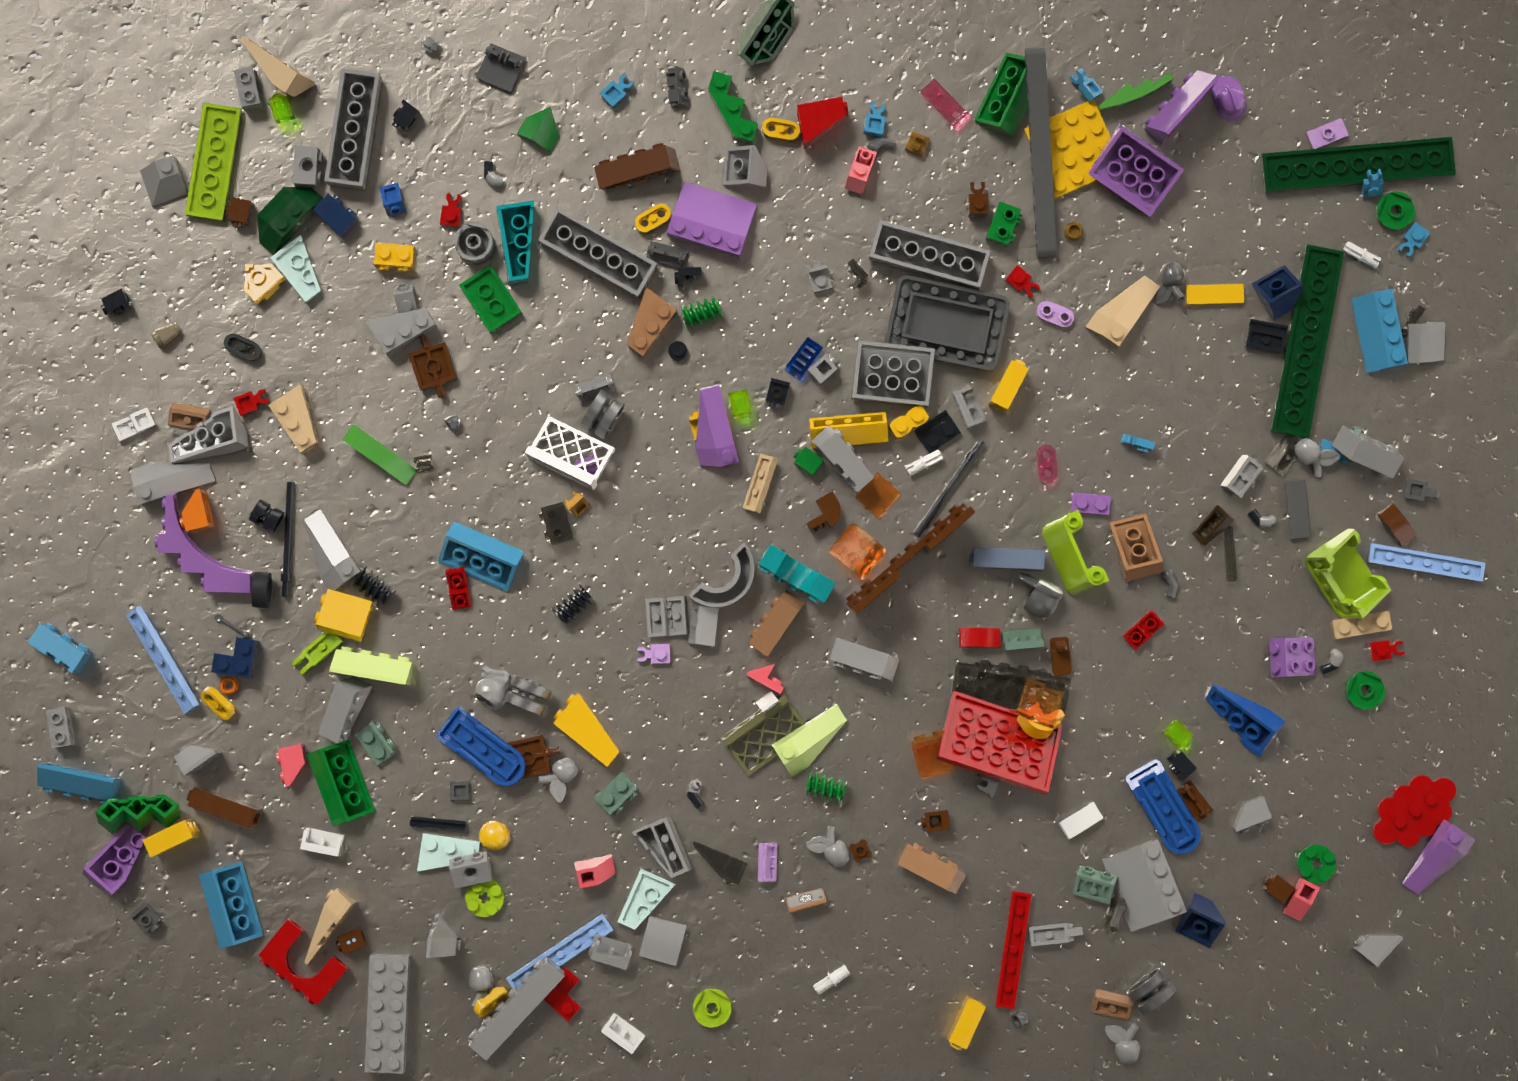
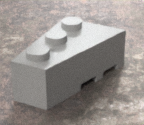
[366,308,437,356]
[1332,425,1405,478]
[812,426,875,492]
[830,638,900,681]
[318,676,373,744]
[631,815,693,878]

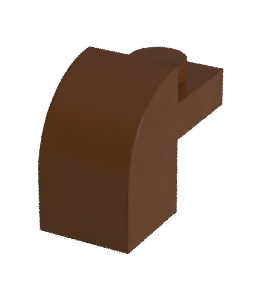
[806,491,841,532]

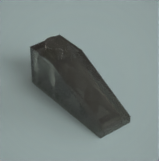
[693,841,748,887]

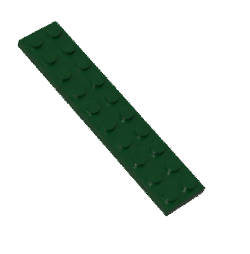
[1261,137,1456,192]
[1270,244,1344,439]

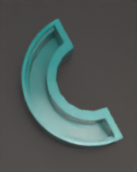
[758,544,836,604]

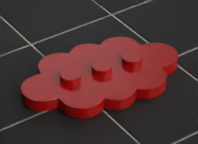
[1373,775,1456,847]

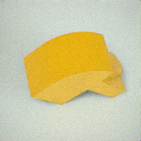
[1016,704,1065,739]

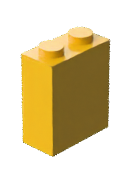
[988,359,1029,413]
[314,589,373,642]
[143,819,200,857]
[947,996,986,1051]

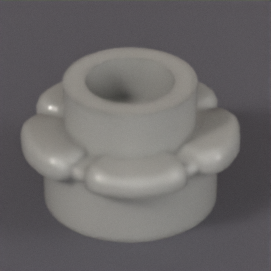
[421,36,439,53]

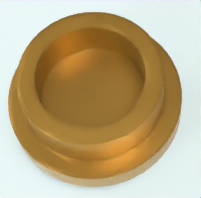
[1064,222,1083,241]

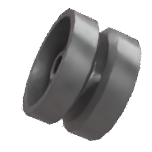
[581,390,625,440]
[503,675,552,716]
[1126,968,1177,1015]

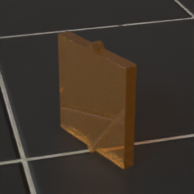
[855,472,901,518]

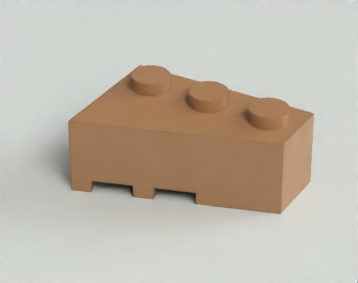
[627,287,677,358]
[749,589,805,657]
[898,843,966,894]

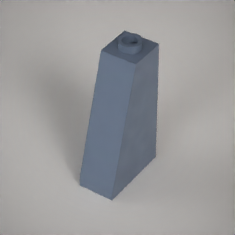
[969,547,1045,571]

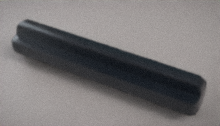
[409,816,467,832]

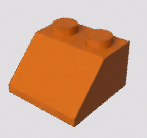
[180,489,214,534]

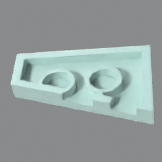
[270,235,321,303]
[417,833,480,871]
[617,869,676,930]

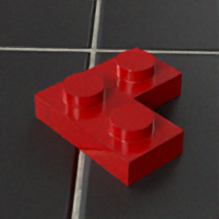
[543,967,581,1021]

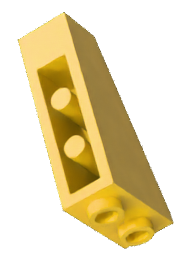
[553,693,620,767]

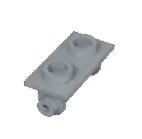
[574,374,616,404]

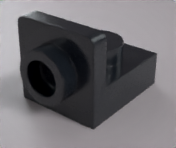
[675,267,702,289]

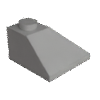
[723,145,767,188]
[140,155,188,207]
[174,744,222,776]
[1353,933,1404,967]

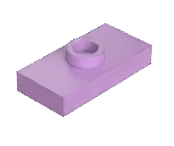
[1305,118,1349,149]
[758,843,777,882]

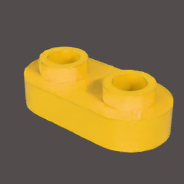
[762,118,800,141]
[635,204,671,233]
[201,687,235,720]
[474,987,509,1018]

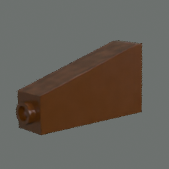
[187,787,262,828]

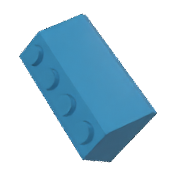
[1351,289,1408,373]
[438,522,524,592]
[37,763,121,803]
[199,862,264,949]

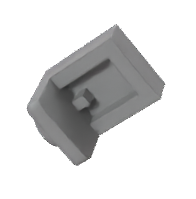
[394,283,417,314]

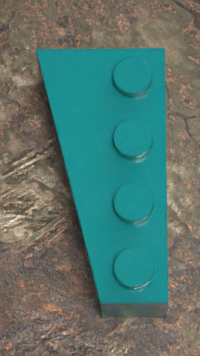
[496,201,534,285]

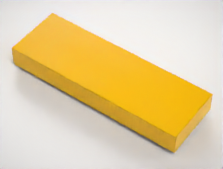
[1185,284,1244,305]

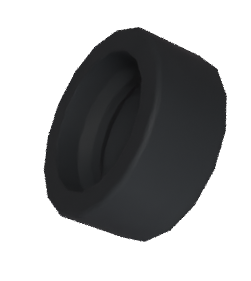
[251,572,272,608]

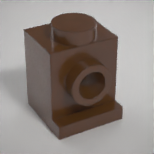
[921,810,950,832]

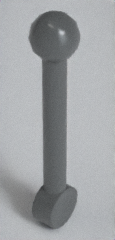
[215,614,250,639]

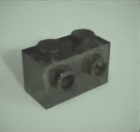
[539,502,574,546]

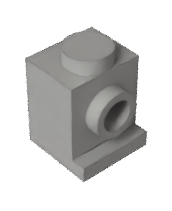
[808,355,838,386]

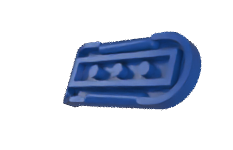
[436,707,526,786]
[1126,759,1201,854]

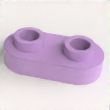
[1036,301,1074,328]

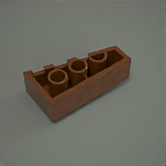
[594,143,681,190]

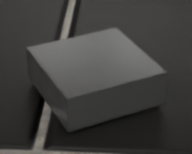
[450,781,470,801]

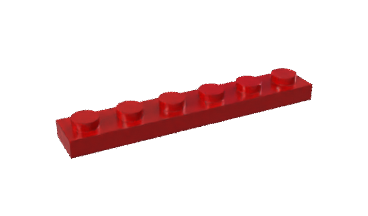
[995,891,1032,1009]

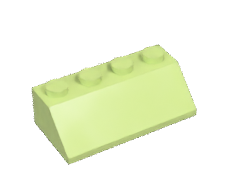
[329,646,414,685]

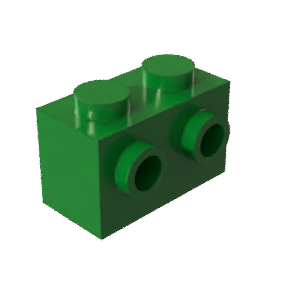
[985,201,1023,248]

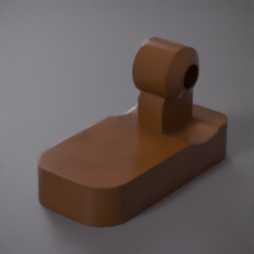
[1049,637,1072,676]

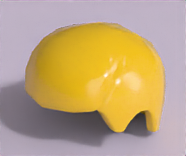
[479,821,510,851]

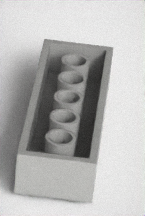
[324,69,382,190]
[538,207,658,299]
[869,220,991,290]
[364,953,411,1074]

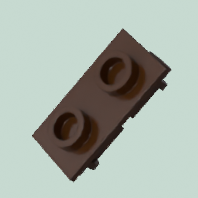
[1177,780,1214,822]

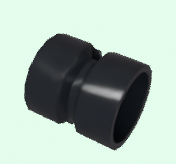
[249,499,285,534]

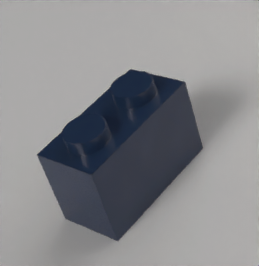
[313,193,358,238]

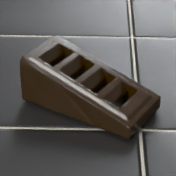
[1192,505,1235,546]

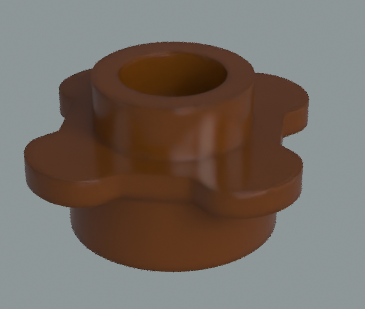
[849,840,871,862]

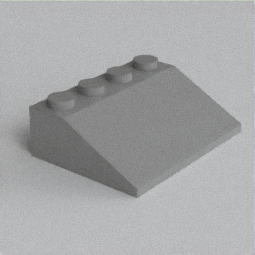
[852,340,935,408]
[1102,839,1187,932]

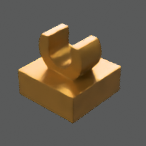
[905,131,930,157]
[565,491,591,518]

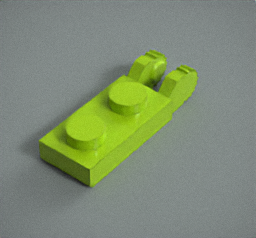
[292,632,344,676]

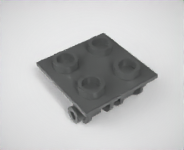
[476,43,525,92]

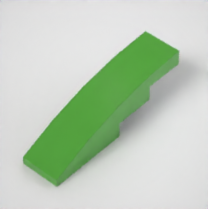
[1098,72,1173,112]
[342,424,417,485]

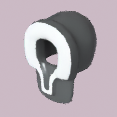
[1019,573,1063,618]

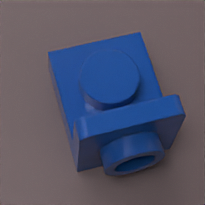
[380,183,406,216]

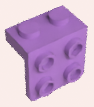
[1269,637,1316,677]

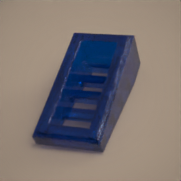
[785,337,823,380]

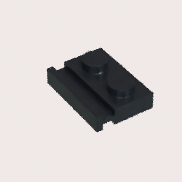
[1245,319,1288,354]
[914,410,961,454]

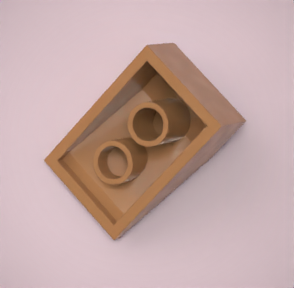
[1109,514,1163,582]

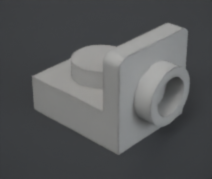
[808,262,832,293]

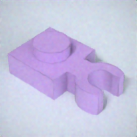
[637,644,670,664]

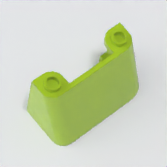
[1042,510,1109,595]
[1304,529,1391,619]

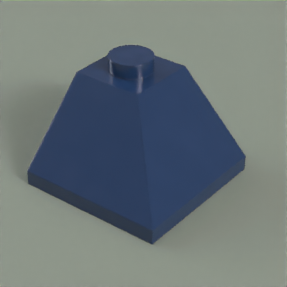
[1252,265,1303,319]
[1175,893,1226,948]

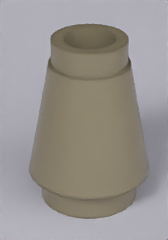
[151,323,182,347]

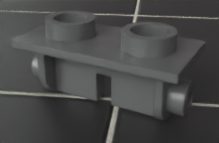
[666,66,689,107]
[647,241,688,268]

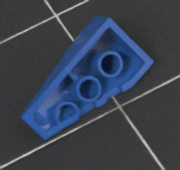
[1206,684,1286,757]

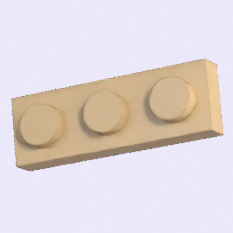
[742,454,778,513]
[1331,611,1393,639]

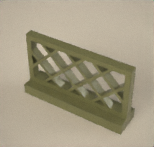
[721,693,805,776]

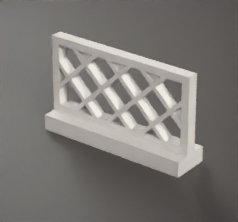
[525,416,615,491]

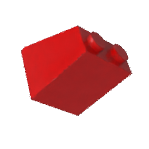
[797,96,849,149]

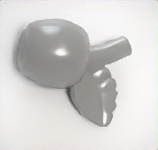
[1294,438,1341,477]
[538,758,578,803]
[806,826,850,867]
[469,967,494,1007]
[1105,1023,1140,1064]

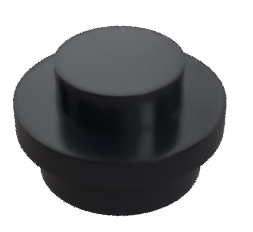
[668,341,687,360]

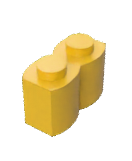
[889,406,929,439]

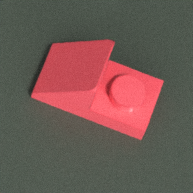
[747,664,784,694]

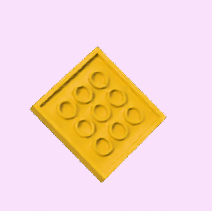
[1024,100,1110,199]

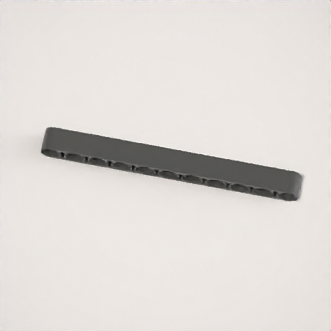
[1025,47,1057,258]

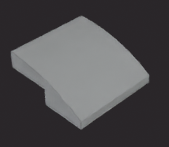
[1407,322,1445,363]
[645,596,689,637]
[639,916,687,966]

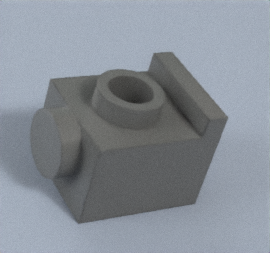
[130,902,162,934]

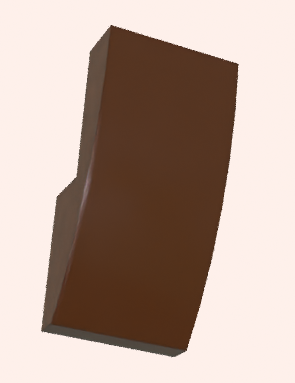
[1377,503,1417,547]

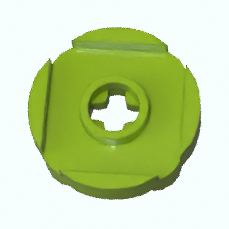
[465,880,504,917]
[693,989,731,1028]

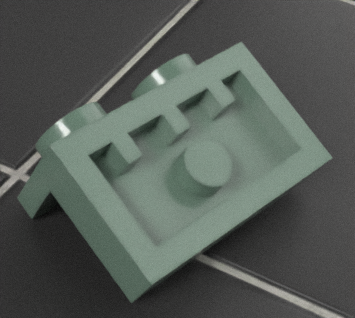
[1002,628,1044,651]
[355,721,396,766]
[594,772,638,816]
[1073,866,1118,905]

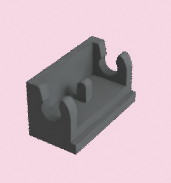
[975,773,1000,798]

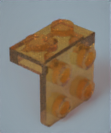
[829,523,886,580]
[910,729,957,778]

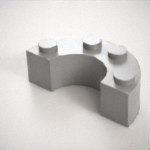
[688,543,755,608]

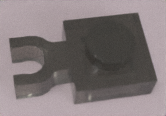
[1401,305,1426,338]

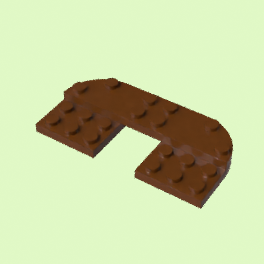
[846,503,975,615]

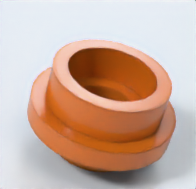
[219,676,239,695]

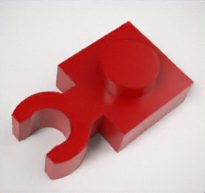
[440,193,462,228]
[1005,265,1040,298]
[233,389,270,416]
[1369,640,1405,661]

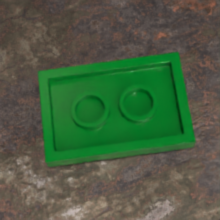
[459,264,522,333]

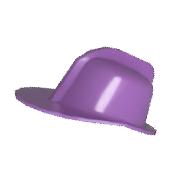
[1211,76,1247,120]

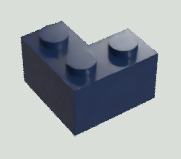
[211,637,259,679]

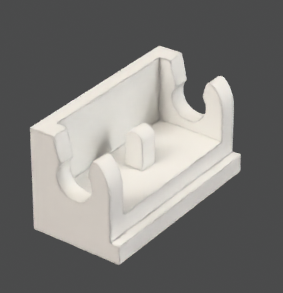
[300,828,344,857]
[601,1013,645,1054]

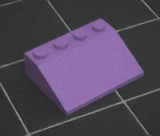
[1144,70,1219,145]
[1088,124,1184,217]
[667,181,757,258]

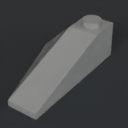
[426,914,461,958]

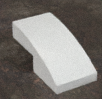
[111,408,155,442]
[755,691,779,713]
[1058,802,1103,840]

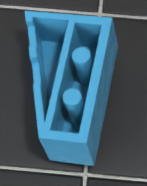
[27,622,92,674]

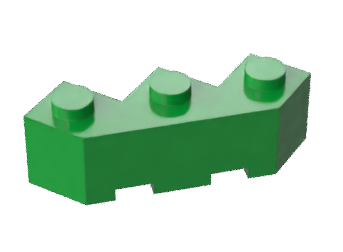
[708,71,758,145]
[96,794,181,833]

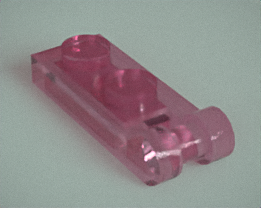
[920,79,971,130]

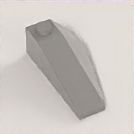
[168,406,249,464]
[131,463,216,506]
[305,509,361,591]

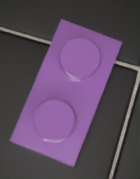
[1070,492,1111,516]

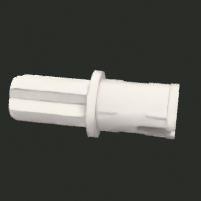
[1343,242,1381,269]
[905,450,943,477]
[813,965,851,994]

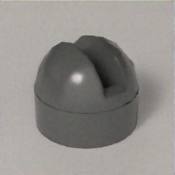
[444,415,461,432]
[1011,1012,1029,1029]

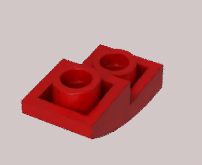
[446,566,471,610]
[1123,609,1165,650]
[959,628,1001,649]

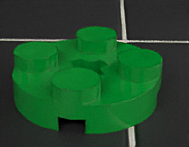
[1376,191,1415,230]
[1346,671,1385,710]
[1296,844,1336,883]

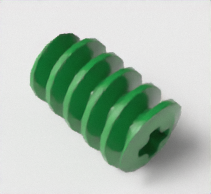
[681,296,724,328]
[805,771,847,804]

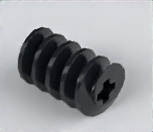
[353,566,396,607]
[551,583,593,625]

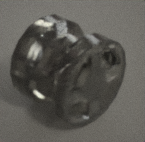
[413,455,434,474]

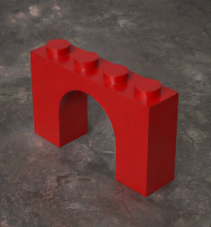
[258,919,349,1005]

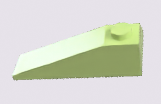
[772,704,847,777]

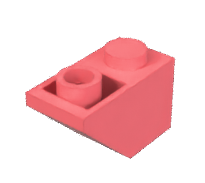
[845,146,877,195]
[276,744,307,787]
[574,855,616,889]
[1282,878,1320,921]

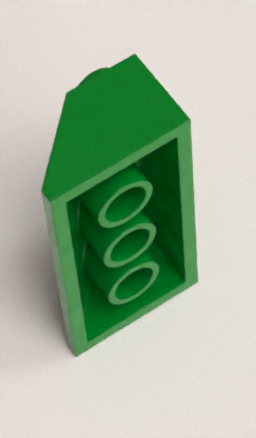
[974,53,1028,137]
[307,739,375,827]

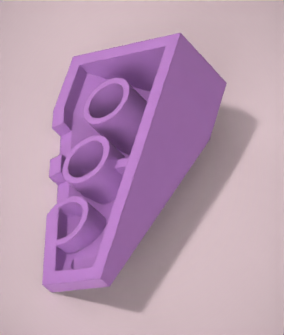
[695,384,739,467]
[1402,820,1476,894]
[82,823,151,895]

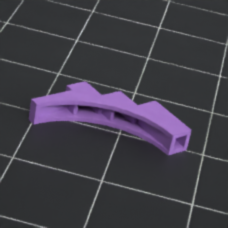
[154,493,253,593]

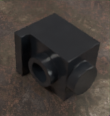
[392,99,420,132]
[101,289,133,315]
[766,378,790,409]
[1166,751,1197,781]

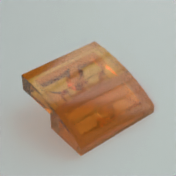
[1016,678,1064,729]

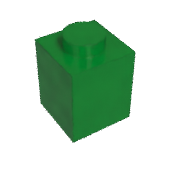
[793,447,824,477]

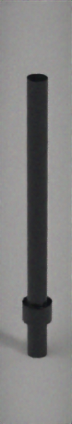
[913,439,986,537]
[280,482,295,597]

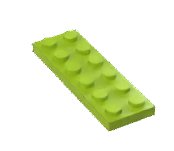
[185,102,242,221]

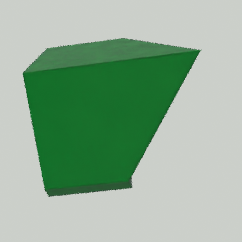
[517,106,559,152]

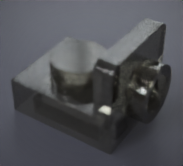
[847,259,868,290]

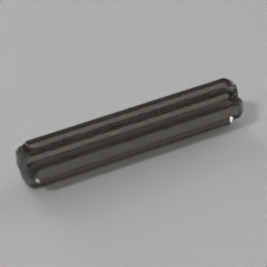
[1222,525,1237,582]

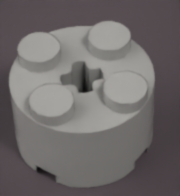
[454,222,494,264]

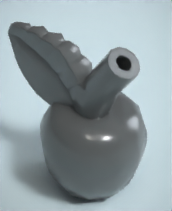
[1155,262,1185,305]

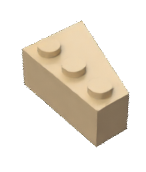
[268,384,319,455]

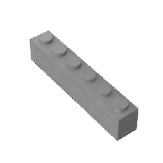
[468,956,564,1061]

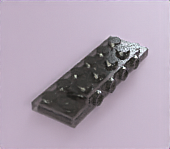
[950,660,1071,717]

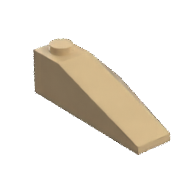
[241,36,315,97]
[1085,276,1160,349]
[304,888,357,965]

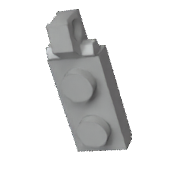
[1029,923,1083,946]

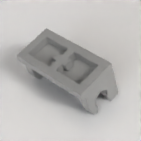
[952,386,987,429]
[1220,455,1263,498]
[688,605,719,646]
[588,934,632,970]

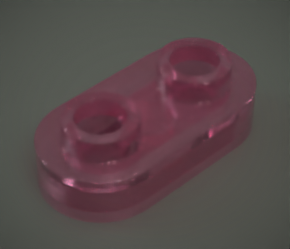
[1036,445,1058,483]

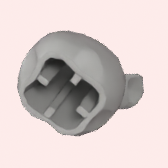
[475,665,510,711]

